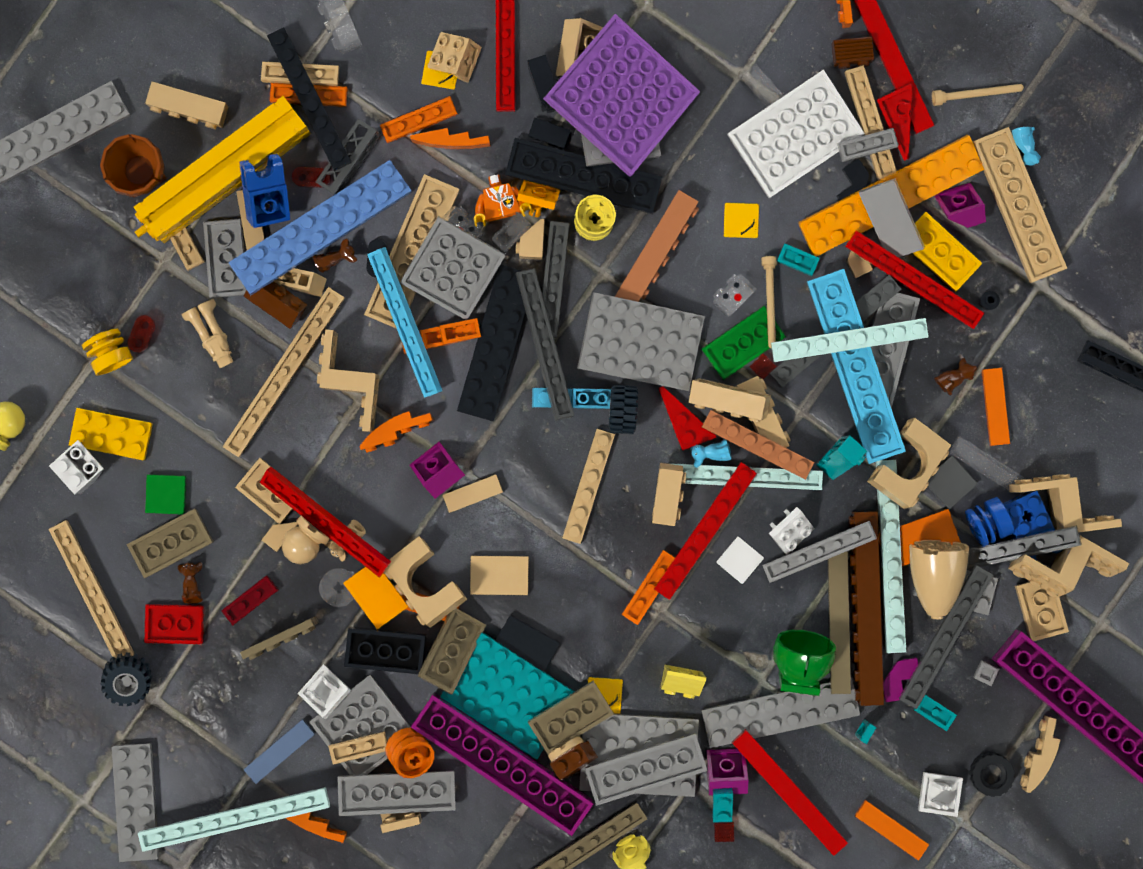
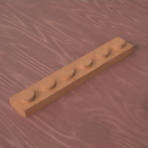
[702,410,815,480]

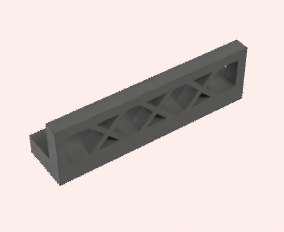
[316,119,381,195]

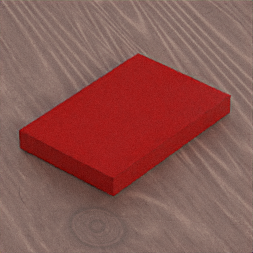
[144,604,204,644]

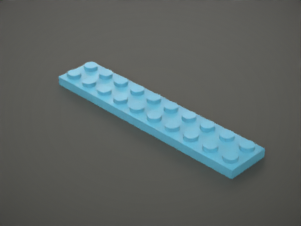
[807,269,906,464]

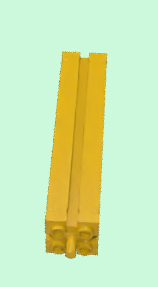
[134,96,311,243]

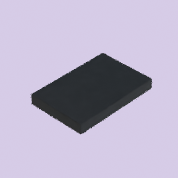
[496,615,560,672]

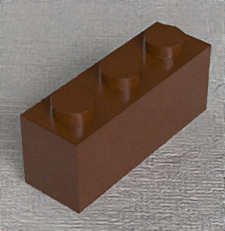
[243,281,307,329]

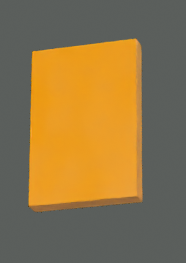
[343,567,409,629]

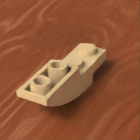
[1020,715,1060,793]

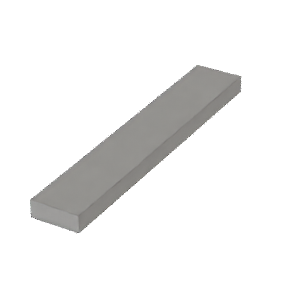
[762,521,877,583]

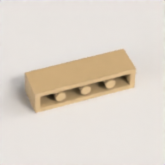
[145,82,229,129]
[735,376,791,448]
[689,378,771,422]

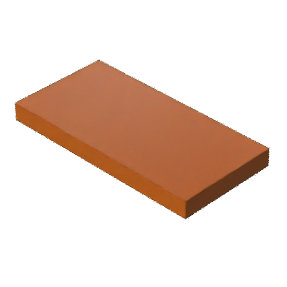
[878,509,961,566]

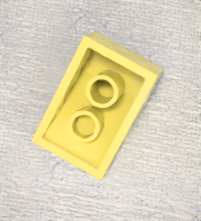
[661,665,706,699]

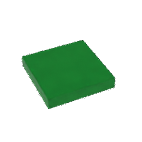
[145,475,186,514]

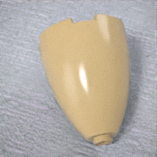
[909,540,969,619]

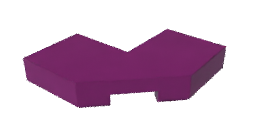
[883,657,918,702]

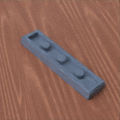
[243,719,315,784]

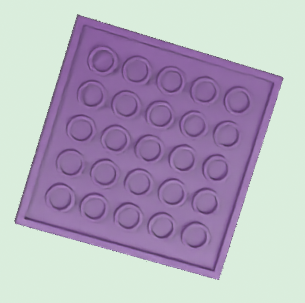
[543,14,700,177]

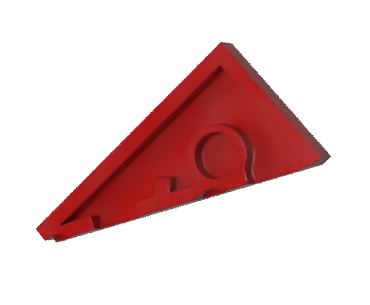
[877,84,913,161]
[658,386,717,450]

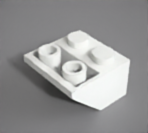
[49,440,104,495]

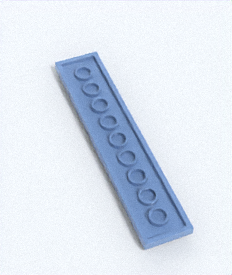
[228,160,411,296]

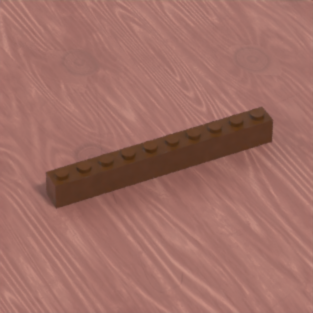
[849,511,884,706]

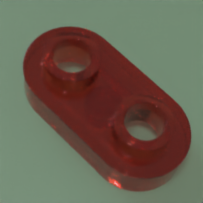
[292,167,331,188]
[128,315,155,353]

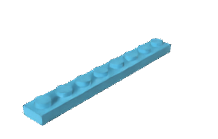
[367,247,442,398]

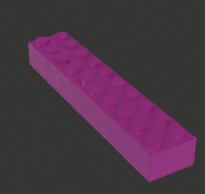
[992,630,1143,784]
[411,692,594,836]

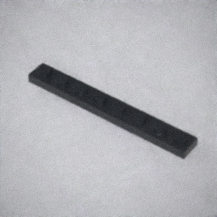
[267,27,351,171]

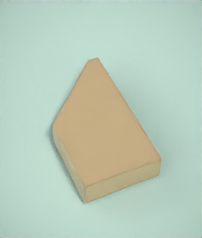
[847,251,873,279]
[262,522,298,552]

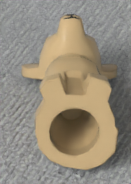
[326,520,366,561]

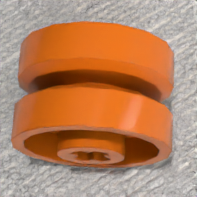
[385,727,434,779]

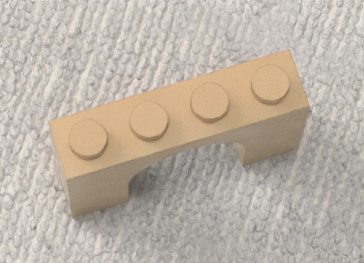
[867,418,951,509]
[384,536,467,627]

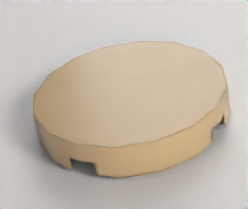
[548,736,584,762]

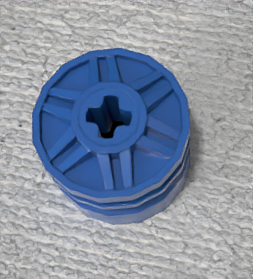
[965,497,1014,547]

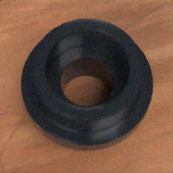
[980,291,1000,310]

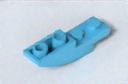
[532,388,611,409]

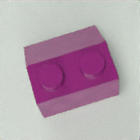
[410,442,465,499]
[706,749,748,795]

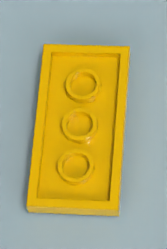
[913,212,982,292]
[69,408,153,461]

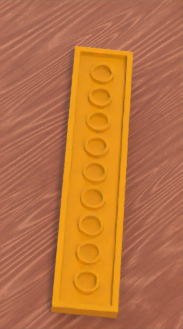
[798,135,984,257]

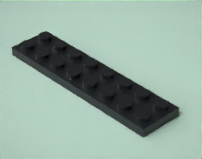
[505,138,662,215]
[457,265,526,422]

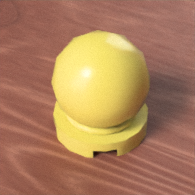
[0,401,25,451]

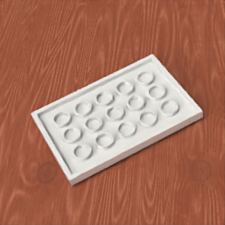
[727,69,865,198]

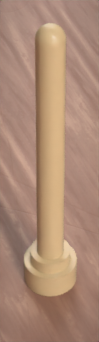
[932,84,1024,106]
[761,256,777,349]

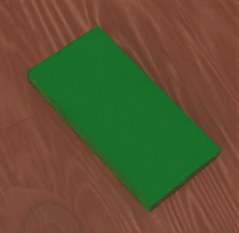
[701,306,786,380]

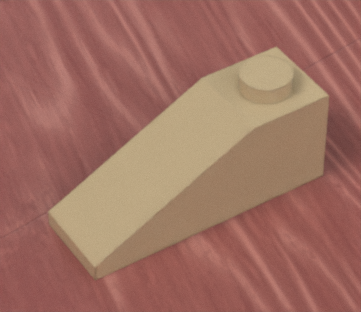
[274,268,327,297]

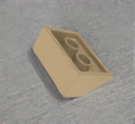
[555,18,603,78]

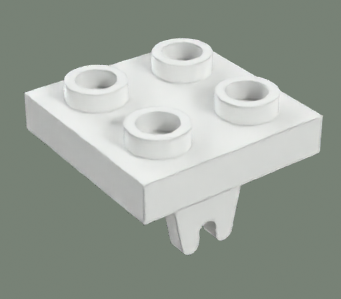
[769,507,815,555]
[297,664,351,720]
[918,772,963,817]

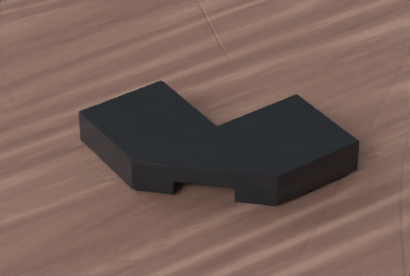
[837,158,869,201]

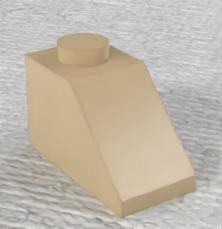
[516,219,544,260]

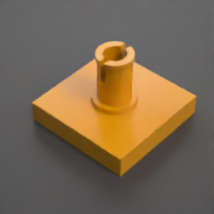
[517,180,561,217]

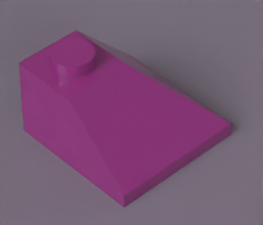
[934,183,986,228]

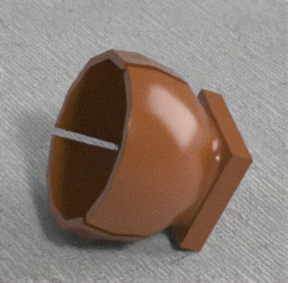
[100,134,167,198]

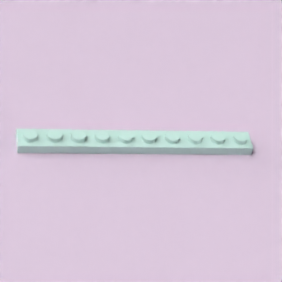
[876,460,906,653]
[138,787,330,852]

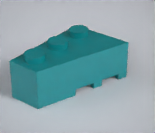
[816,435,867,480]

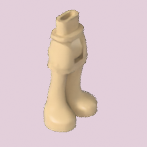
[182,299,234,368]

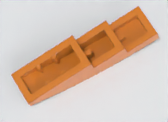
[410,128,490,149]
[401,318,481,354]
[286,812,347,843]

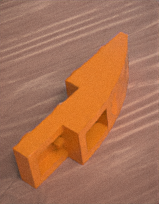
[359,411,433,453]

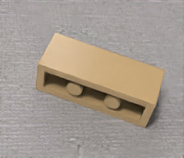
[652,463,686,526]

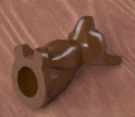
[313,238,357,273]
[934,358,977,396]
[178,562,203,604]

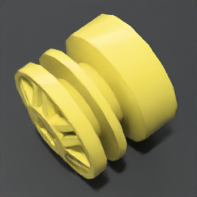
[574,195,616,241]

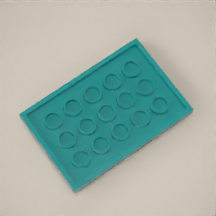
[440,633,575,759]

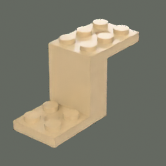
[317,329,380,432]
[1009,474,1122,532]
[1008,535,1129,597]

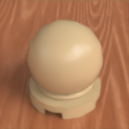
[282,515,330,565]

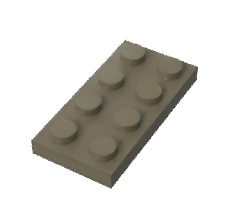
[126,509,213,578]
[418,608,486,694]
[240,616,319,660]
[528,680,614,755]

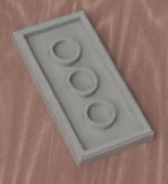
[859,178,925,257]
[203,219,246,298]

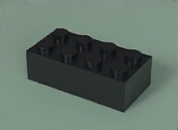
[344,627,427,674]

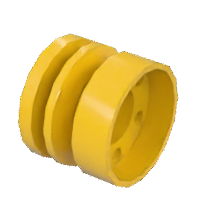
[82,329,133,376]

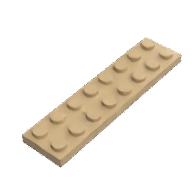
[973,127,1067,283]
[364,174,460,329]

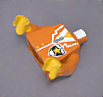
[474,175,533,227]

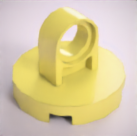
[612,834,651,869]

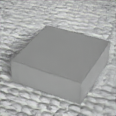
[973,660,1000,686]

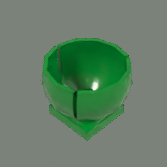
[773,630,836,696]

